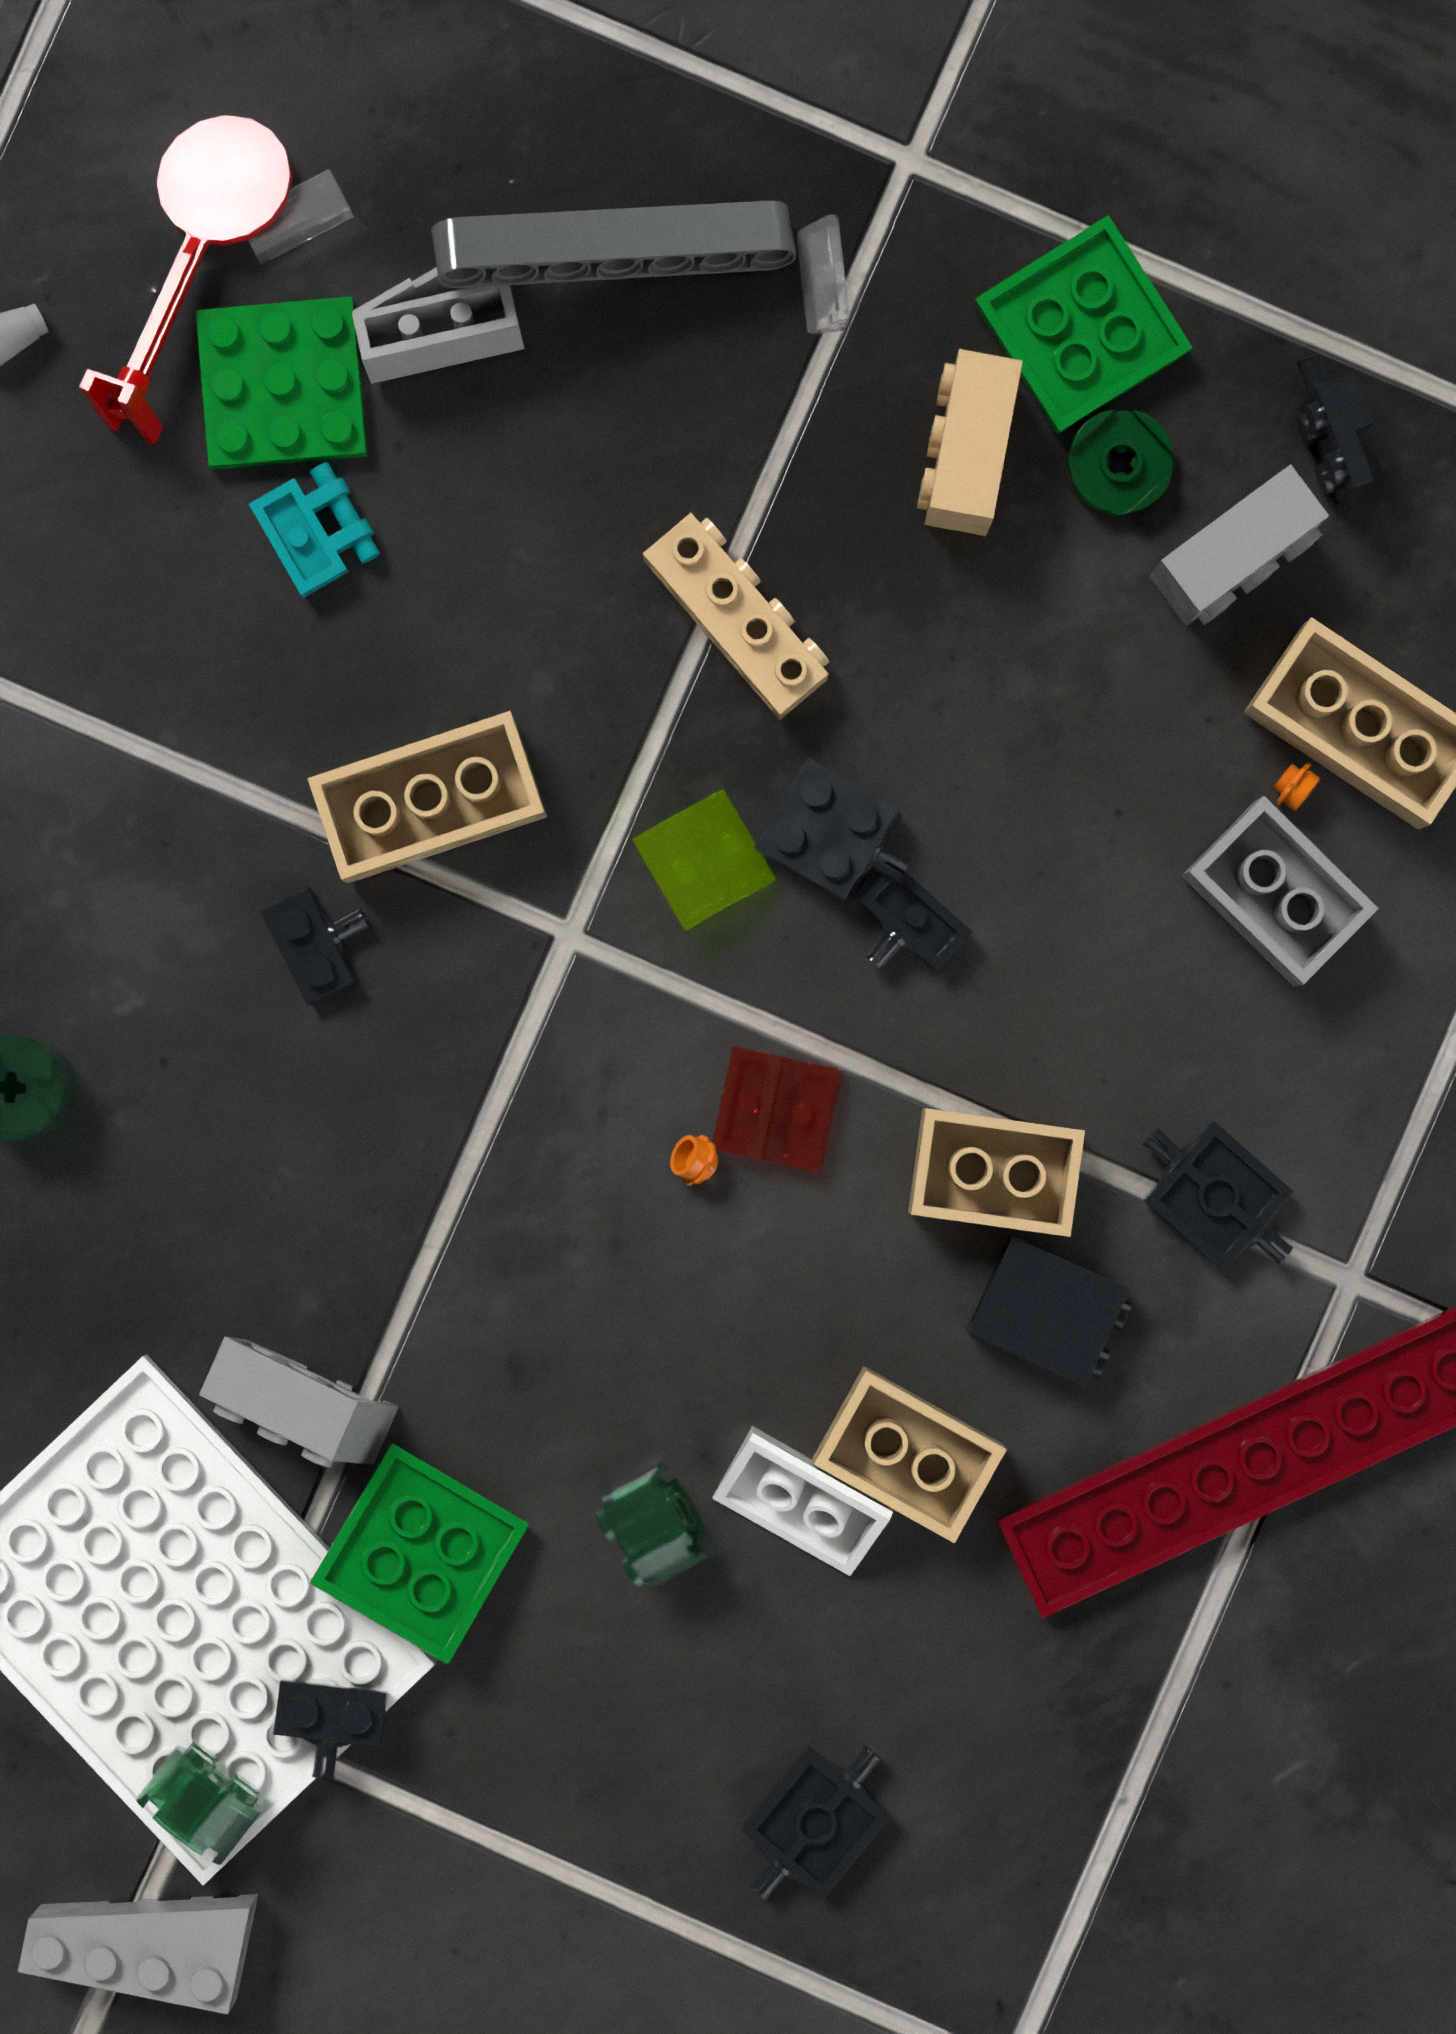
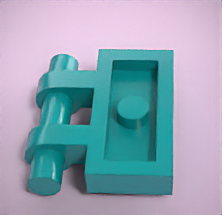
[249,462,380,598]

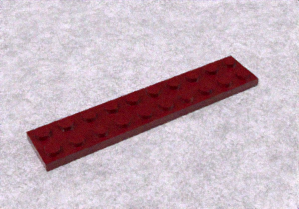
[996,1306,1456,1618]

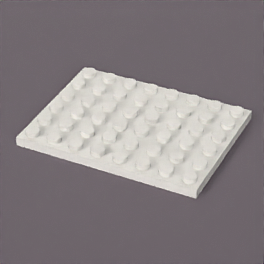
[0,1354,437,1885]

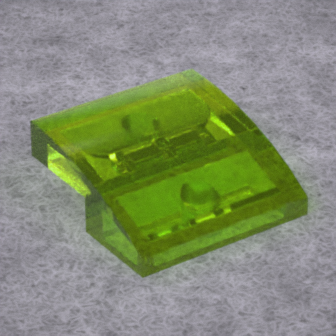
[632,789,776,932]

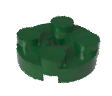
[1066,410,1173,518]

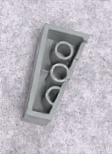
[18,1894,258,2014]

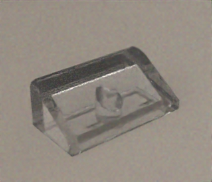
[248,169,354,265]
[797,215,850,334]

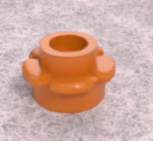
[1273,763,1321,812]
[670,1135,718,1185]

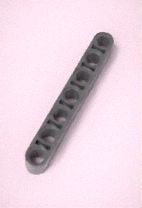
[431,201,796,288]

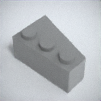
[352,267,525,384]
[199,1336,399,1467]

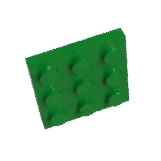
[974,215,1193,435]
[195,296,368,470]
[309,1443,529,1664]

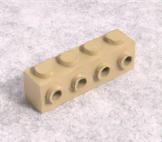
[643,513,829,721]

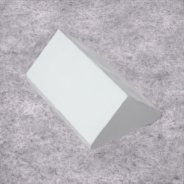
[712,1426,893,1576]

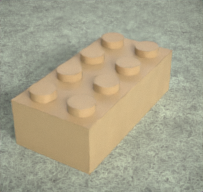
[1243,617,1456,830]
[307,711,547,883]

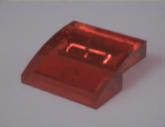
[712,1046,843,1173]

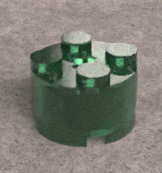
[0,1034,76,1141]
[595,1463,713,1589]
[136,1741,262,1865]

